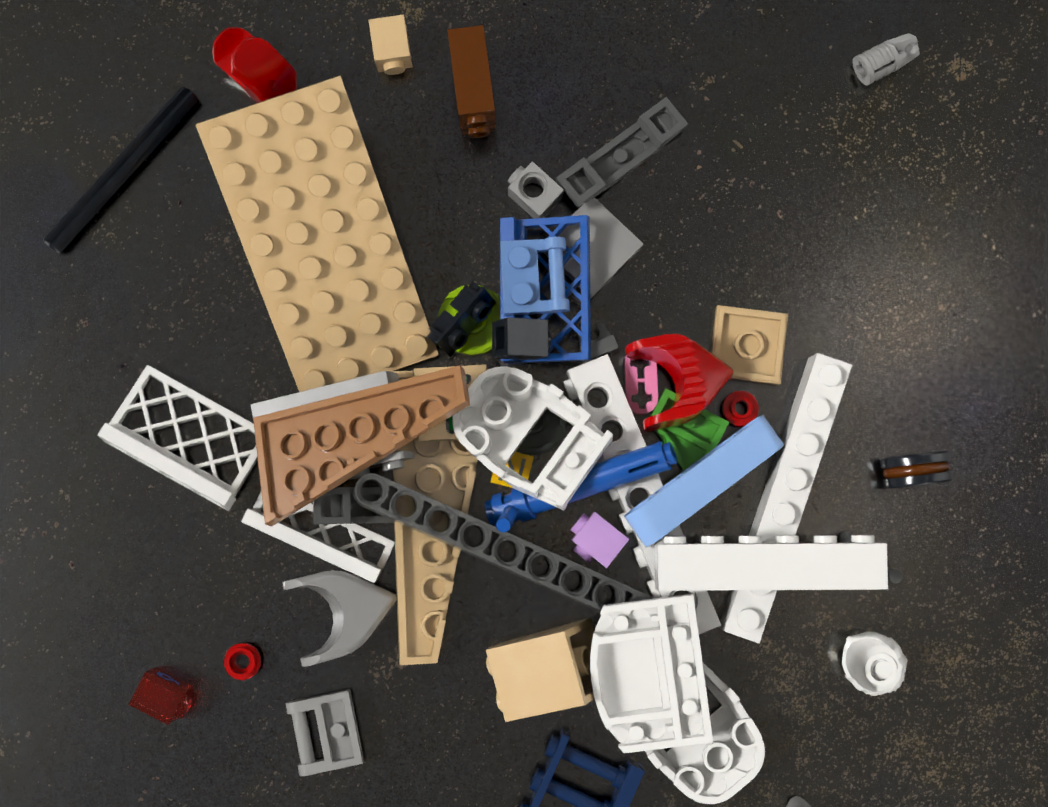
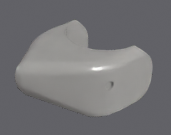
[282,570,397,667]

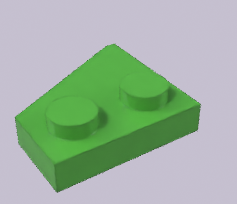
[650,388,729,471]

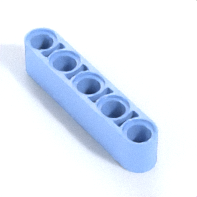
[624,415,784,547]

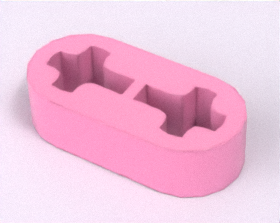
[623,355,658,415]

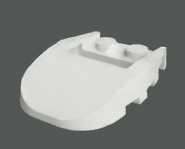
[452,366,613,510]
[645,663,765,804]

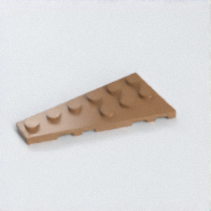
[253,365,470,527]

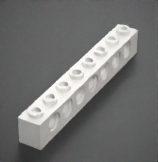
[563,354,721,634]

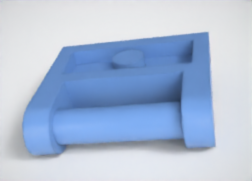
[500,237,570,316]

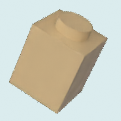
[368,14,413,75]

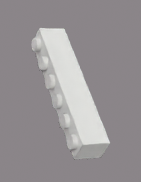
[654,535,888,591]

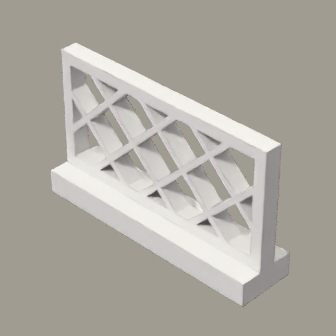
[98,365,258,511]

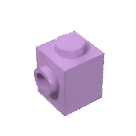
[570,512,629,568]

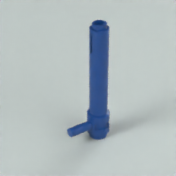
[485,441,677,533]

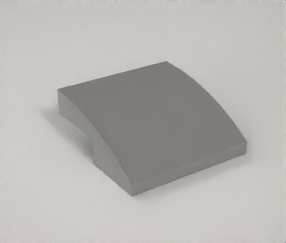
[544,198,643,298]

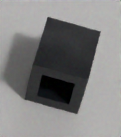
[492,317,551,360]

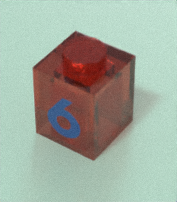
[128,667,194,725]

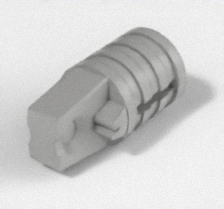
[853,33,920,85]

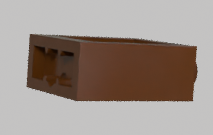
[447,25,496,138]

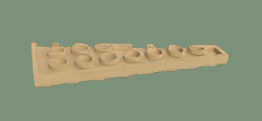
[391,369,489,665]

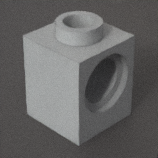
[508,161,564,218]

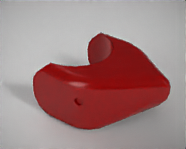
[212,26,298,103]
[625,334,733,432]

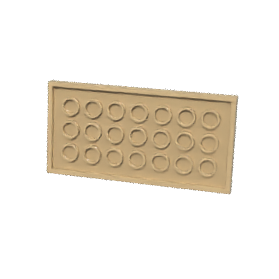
[196,75,439,392]

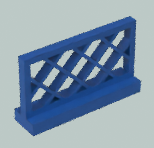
[500,215,591,365]

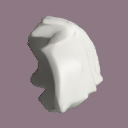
[841,632,908,696]

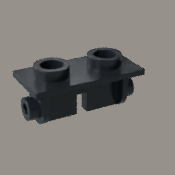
[426,282,496,357]

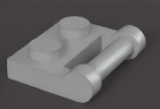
[285,689,364,776]

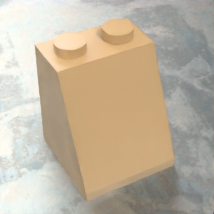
[486,618,595,722]

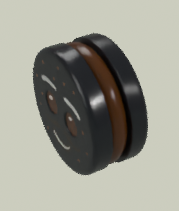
[880,451,953,489]

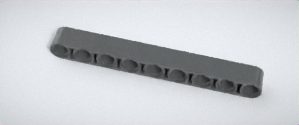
[354,473,653,612]

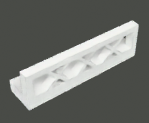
[241,492,395,583]

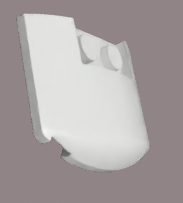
[590,593,713,753]

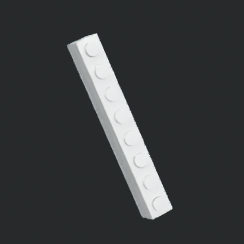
[718,353,852,643]

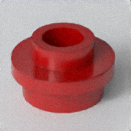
[722,390,759,426]
[224,643,261,680]

